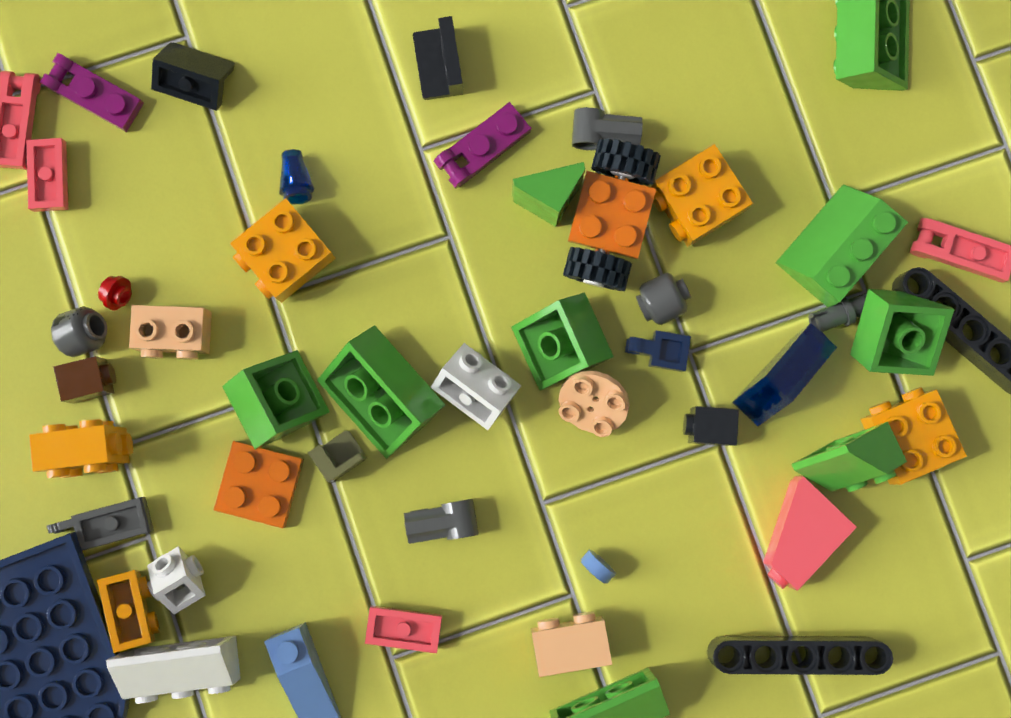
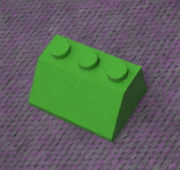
[833,0,910,91]
[775,184,908,307]
[317,325,445,459]
[549,667,670,718]

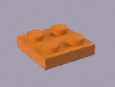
[214,441,304,528]

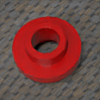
[98,276,132,311]

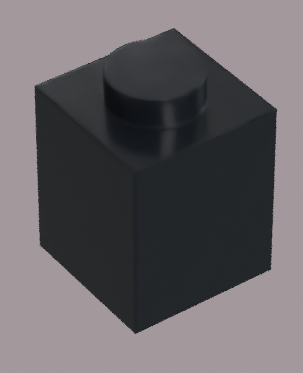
[683,406,739,446]

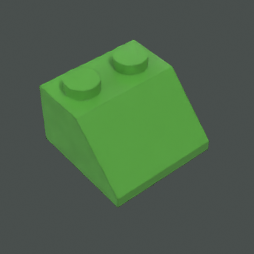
[850,289,954,376]
[511,292,614,391]
[222,350,330,449]
[791,421,907,492]

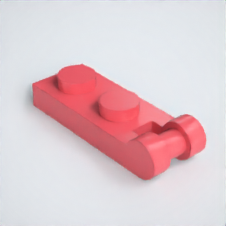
[0,71,41,170]
[910,218,1011,283]

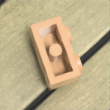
[129,305,212,360]
[531,612,612,677]

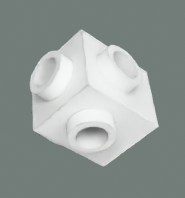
[147,546,206,615]

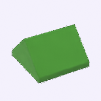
[512,162,586,227]

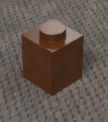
[53,356,116,404]

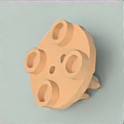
[558,371,630,437]

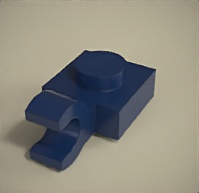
[624,330,691,372]

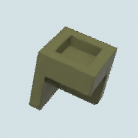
[308,430,368,483]

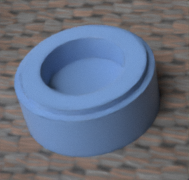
[581,549,616,584]

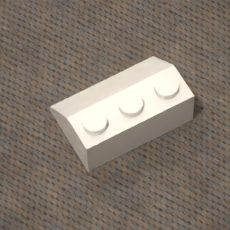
[106,636,241,704]

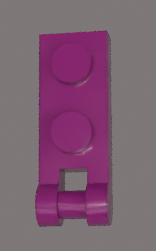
[39,53,144,133]
[433,102,531,189]

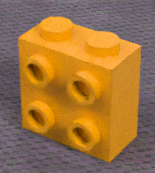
[651,144,753,247]
[230,198,336,303]
[860,387,967,485]
[29,419,133,478]

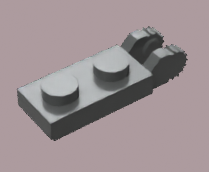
[47,497,154,551]

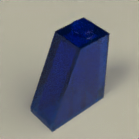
[732,323,837,426]

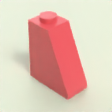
[763,476,857,591]

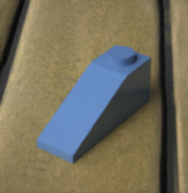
[264,622,342,718]

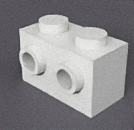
[431,343,521,430]

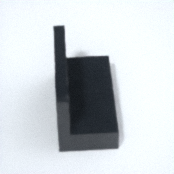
[413,16,464,100]
[151,42,235,111]

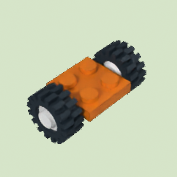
[563,138,661,291]

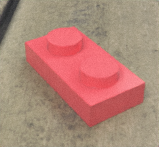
[26,138,68,212]
[365,606,442,653]

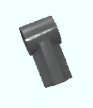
[572,107,643,150]
[404,499,479,544]

